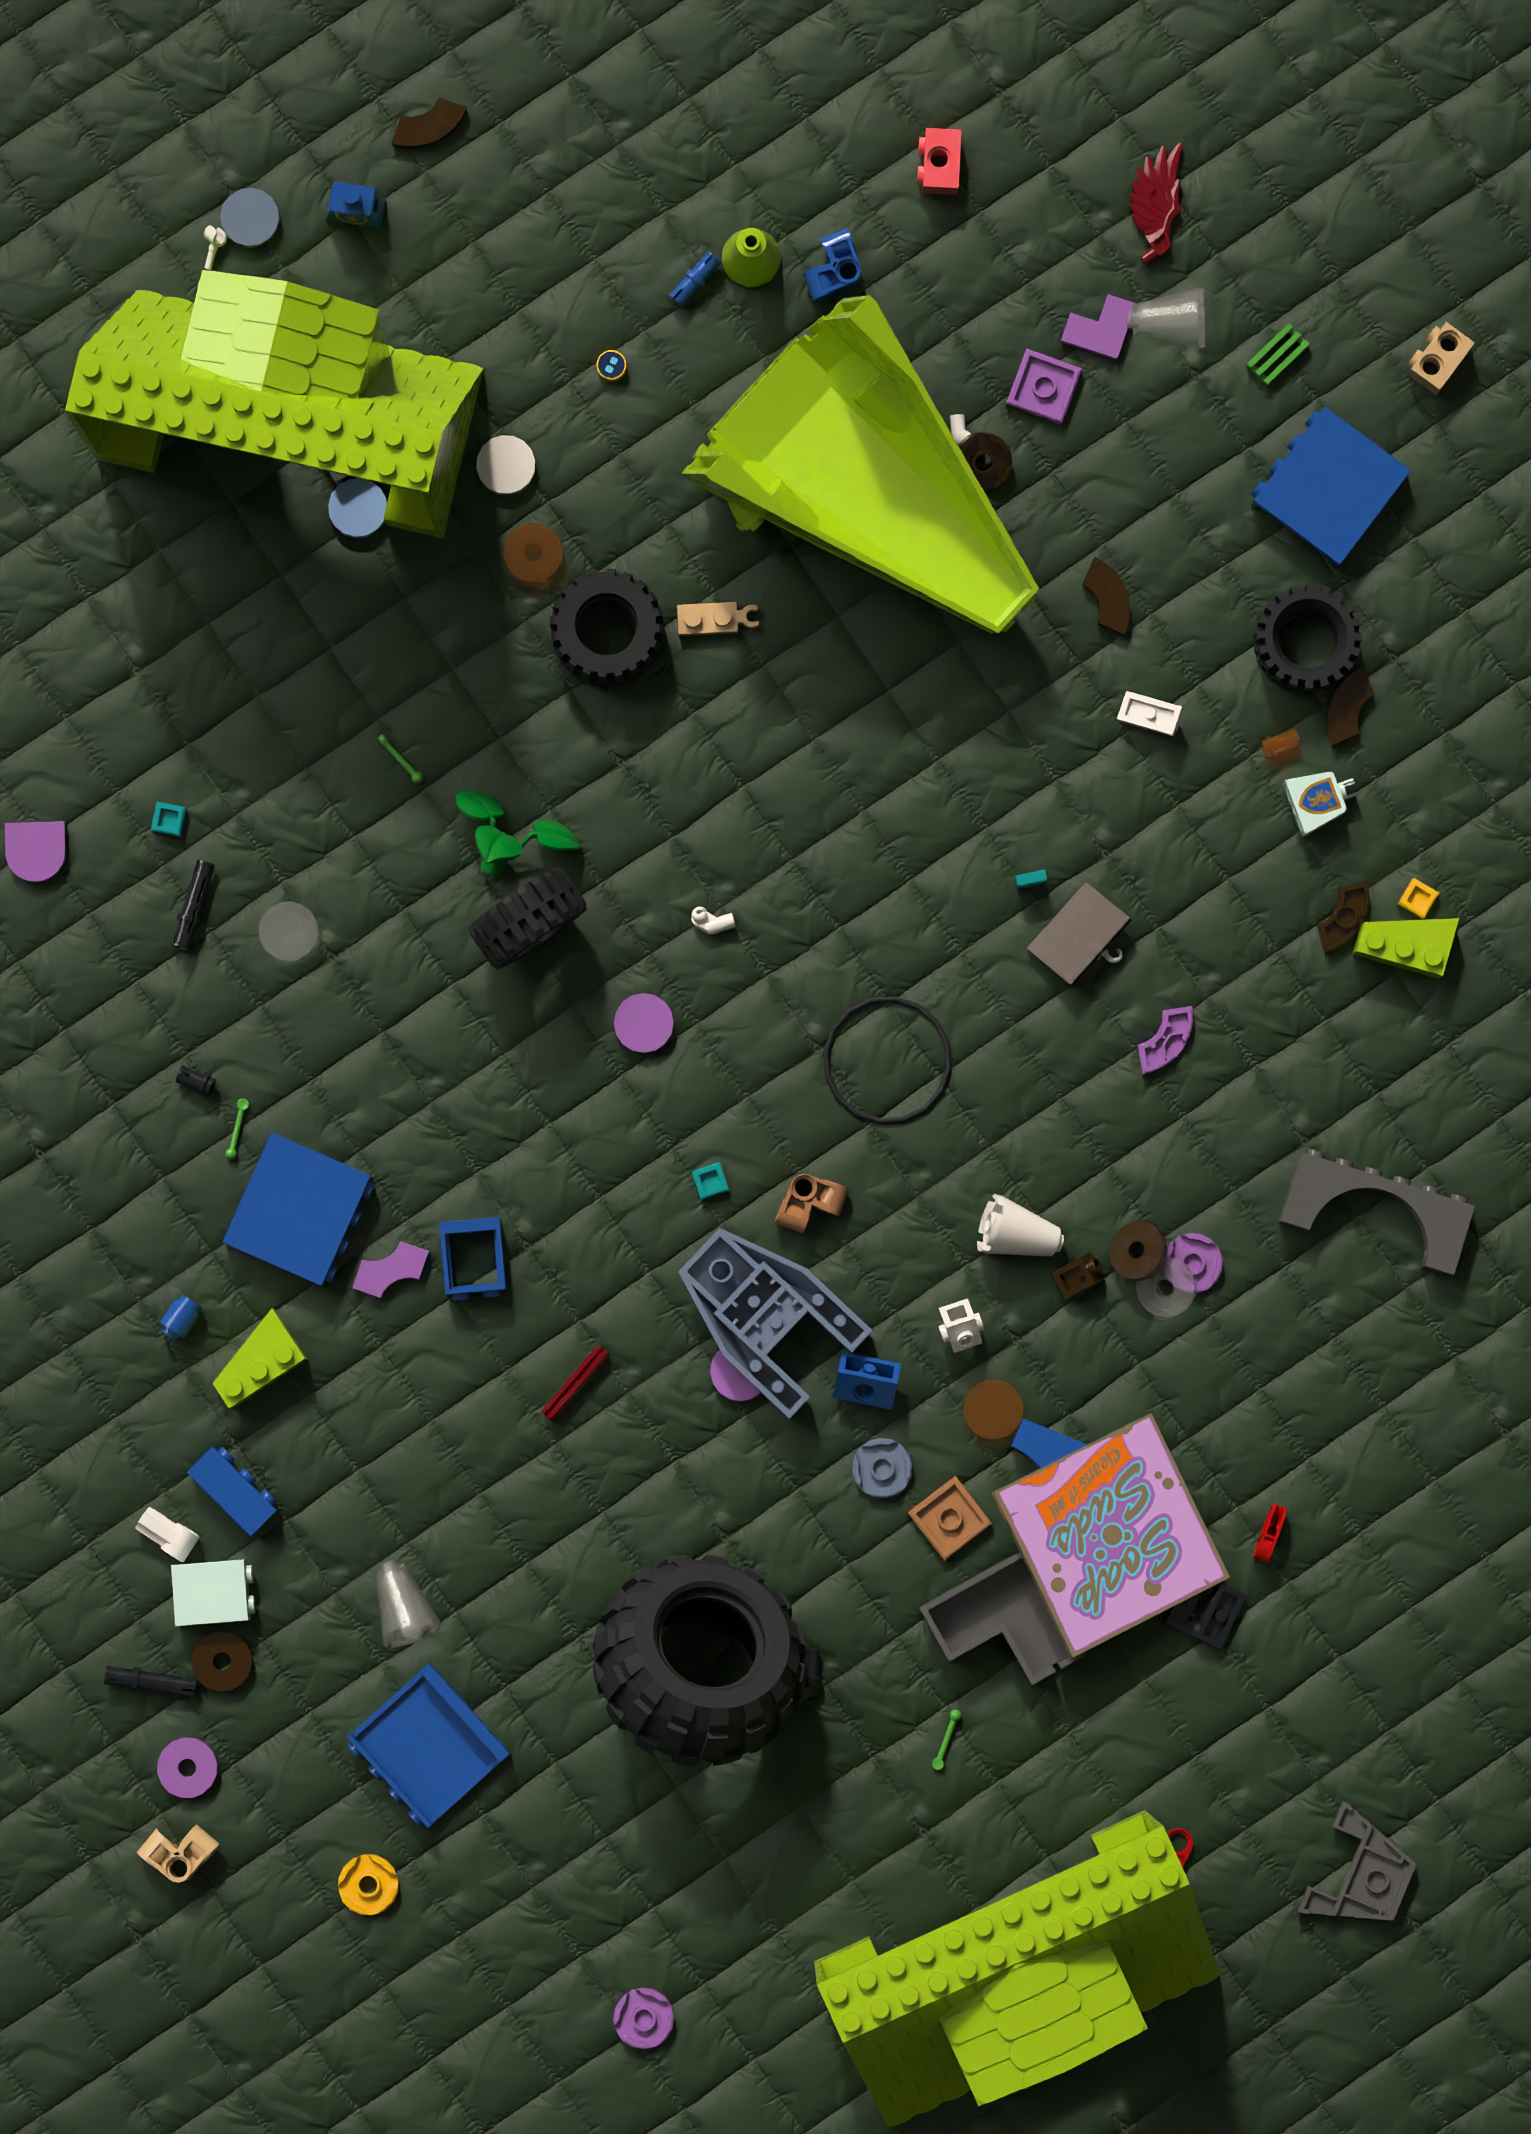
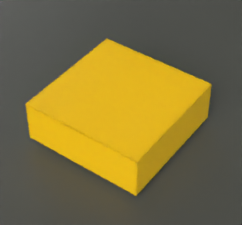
[1397,878,1439,919]

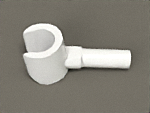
[204,226,227,270]

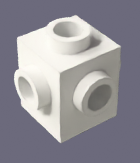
[938,1299,984,1353]

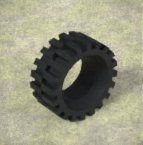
[1254,584,1362,694]

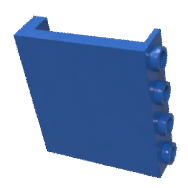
[1251,407,1411,569]
[223,1132,375,1287]
[347,1663,511,1828]

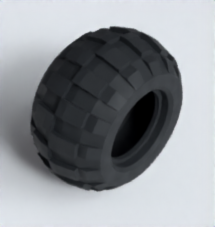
[593,1554,806,1767]

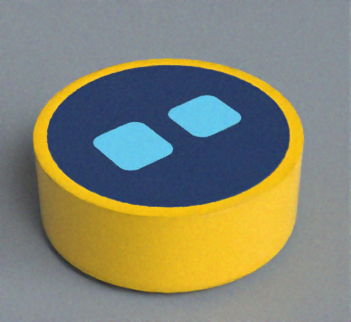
[597,350,626,382]

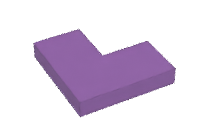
[1061,294,1136,361]

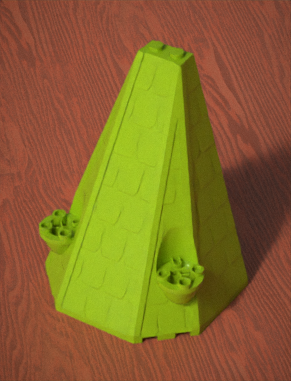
[682,295,1039,634]

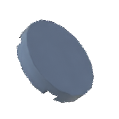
[220,188,280,248]
[852,1438,912,1498]

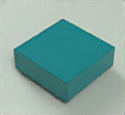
[151,801,187,838]
[1014,870,1047,890]
[692,1162,729,1200]

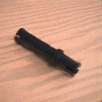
[171,860,215,951]
[104,1665,197,1698]

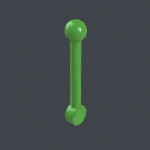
[377,734,423,784]
[225,1098,249,1160]
[932,1709,962,1770]

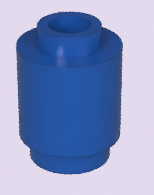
[160,1294,202,1341]

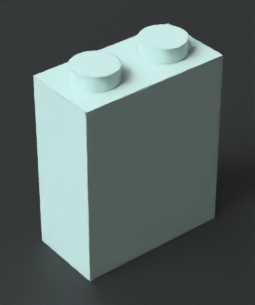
[171,1559,255,1626]

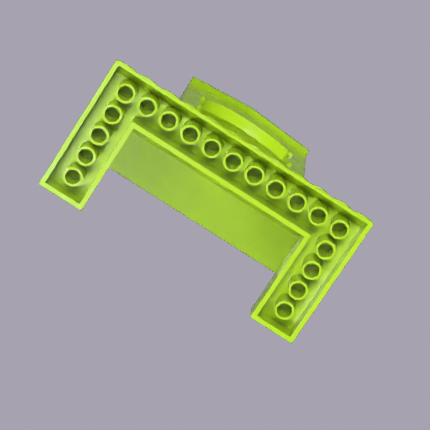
[65,270,483,538]
[814,1810,1220,2127]

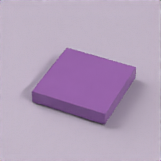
[1006,348,1082,425]

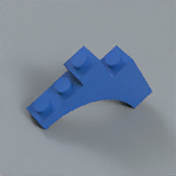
[1010,1418,1087,1469]

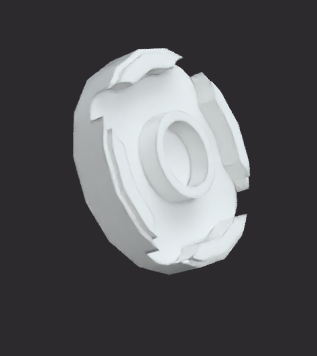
[476,435,535,495]

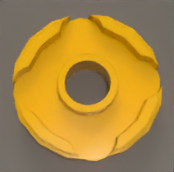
[338,1854,399,1915]

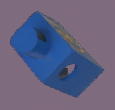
[326,182,386,229]

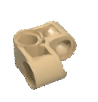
[137,1825,220,1883]

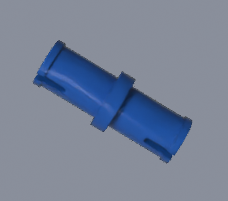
[669,251,722,308]

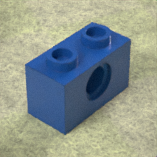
[833,1352,901,1410]

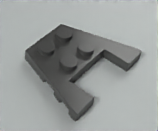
[1297,1801,1416,1920]

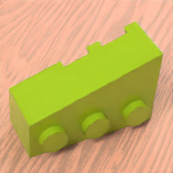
[1352,918,1459,979]
[213,1308,308,1409]

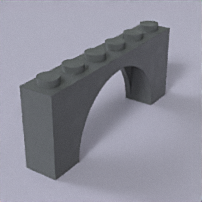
[1278,1149,1475,1276]

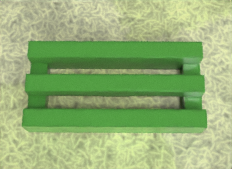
[1246,323,1310,386]

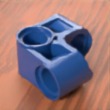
[803,228,862,303]

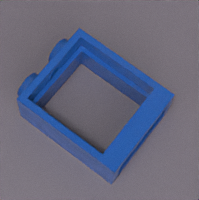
[439,1217,507,1301]

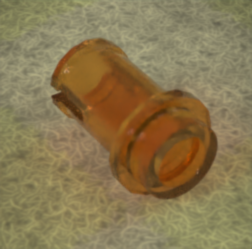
[1260,728,1301,759]

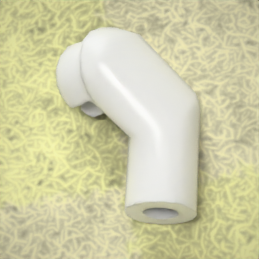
[950,414,971,445]
[691,907,736,935]

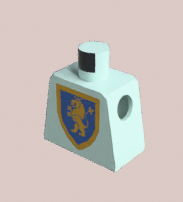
[1282,772,1359,837]

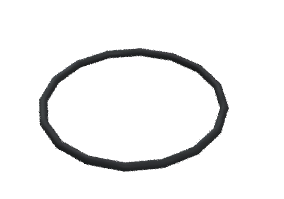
[823,996,951,1124]

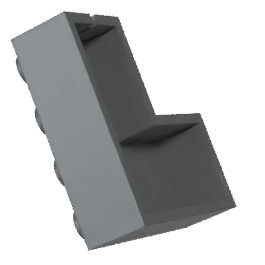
[919,1551,1085,1685]

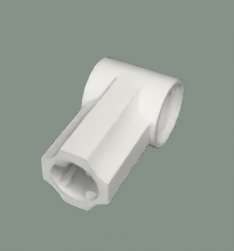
[135,1507,200,1562]

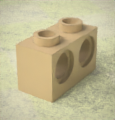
[1408,322,1475,395]

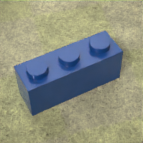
[187,1446,279,1536]

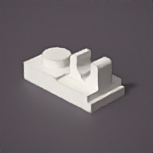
[1117,691,1183,736]

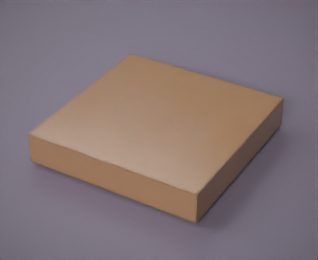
[907,1476,992,1561]

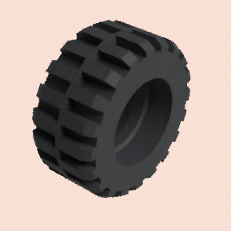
[550,569,664,687]
[469,867,587,970]

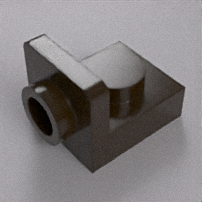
[1052,1252,1104,1299]

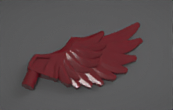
[1129,143,1183,266]

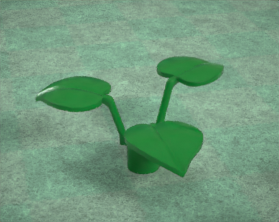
[454,789,581,876]

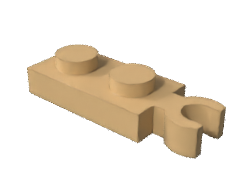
[677,602,759,636]

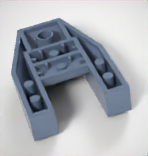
[678,1228,873,1419]

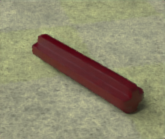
[542,1346,609,1421]

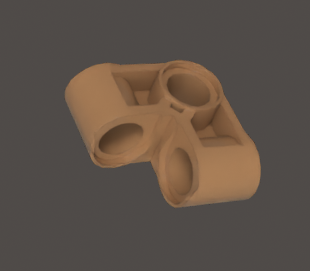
[774,1174,849,1234]

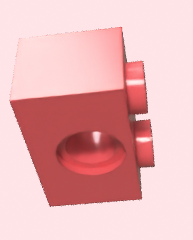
[917,128,961,195]

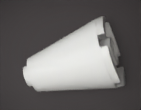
[977,1194,1064,1256]

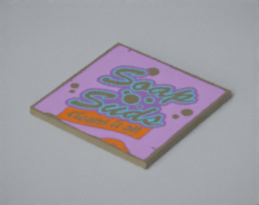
[992,1413,1230,1658]

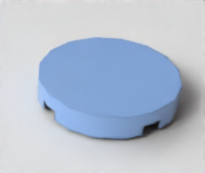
[328,478,387,538]

